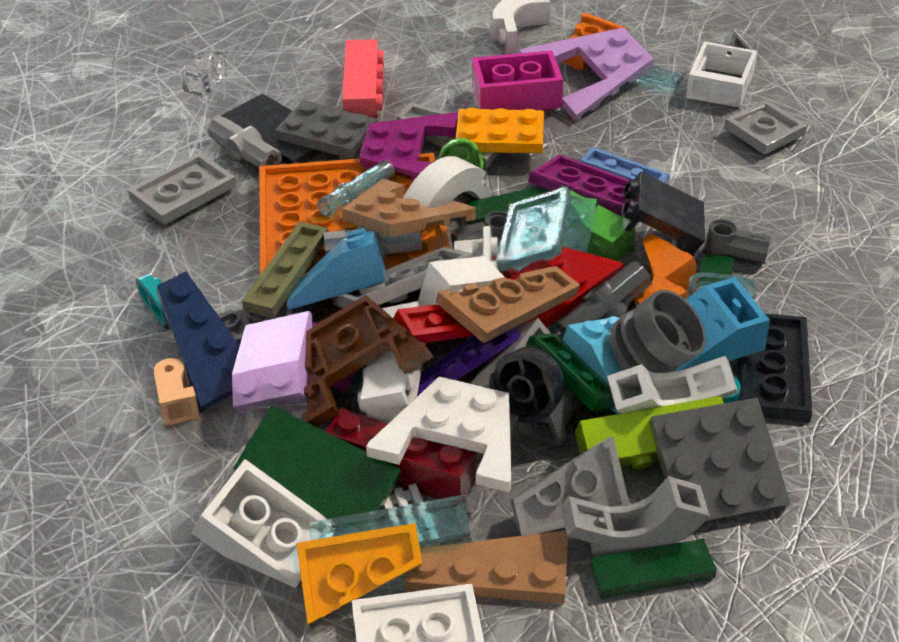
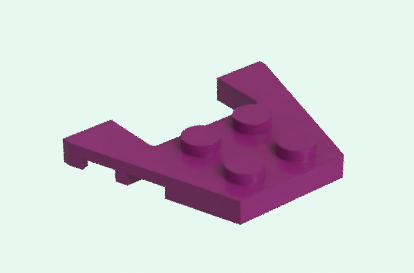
[360,113,458,181]

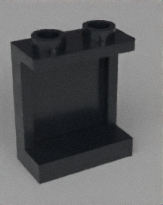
[621,171,705,256]

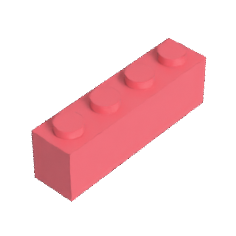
[342,39,384,119]

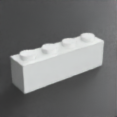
[358,301,426,423]

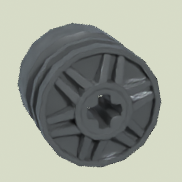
[609,290,706,373]

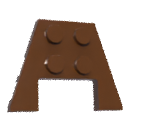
[303,295,433,427]

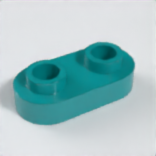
[136,273,168,327]

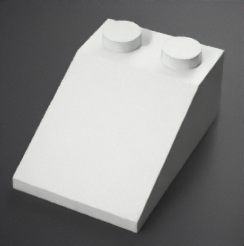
[191,459,338,588]

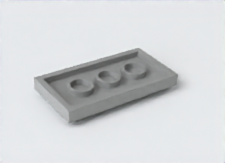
[331,247,473,308]

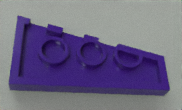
[417,327,521,397]

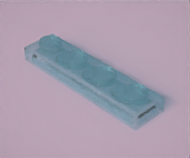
[309,495,470,546]

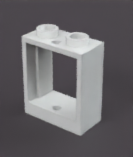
[686,41,757,108]

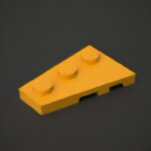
[296,523,422,625]

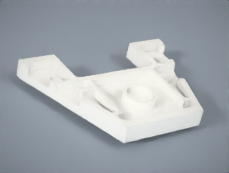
[366,377,511,493]

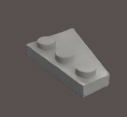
[510,436,629,536]

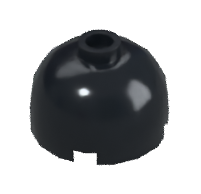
[489,348,565,423]

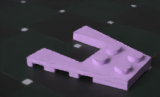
[519,28,654,122]

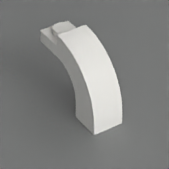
[493,0,550,54]
[402,156,492,225]
[607,356,738,414]

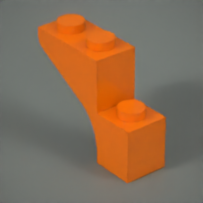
[634,233,698,308]

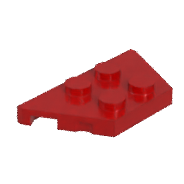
[508,245,624,328]

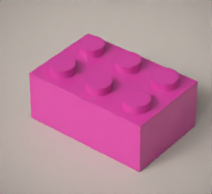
[472,50,563,111]

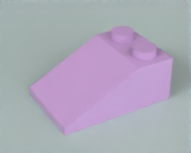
[232,311,312,422]

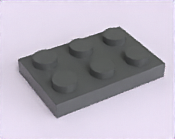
[275,100,377,159]

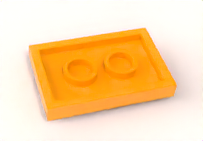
[456,108,544,153]

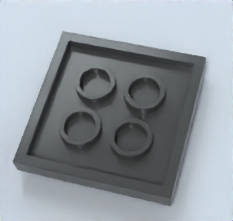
[649,397,791,524]

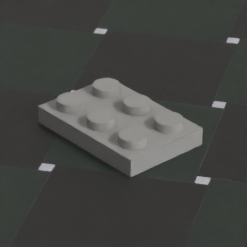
[127,152,237,225]

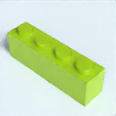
[574,396,724,470]

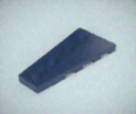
[157,271,240,413]

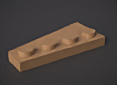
[435,266,580,343]
[405,530,568,604]

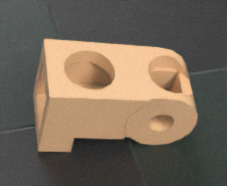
[154,358,200,426]

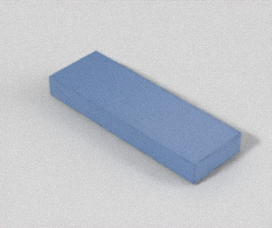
[579,147,670,184]

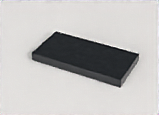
[221,93,324,164]
[738,313,812,422]

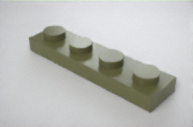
[242,222,328,318]

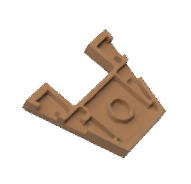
[342,179,476,237]

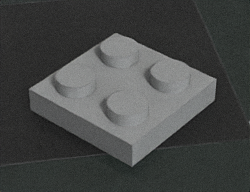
[724,100,807,155]

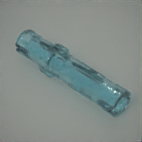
[317,160,395,217]

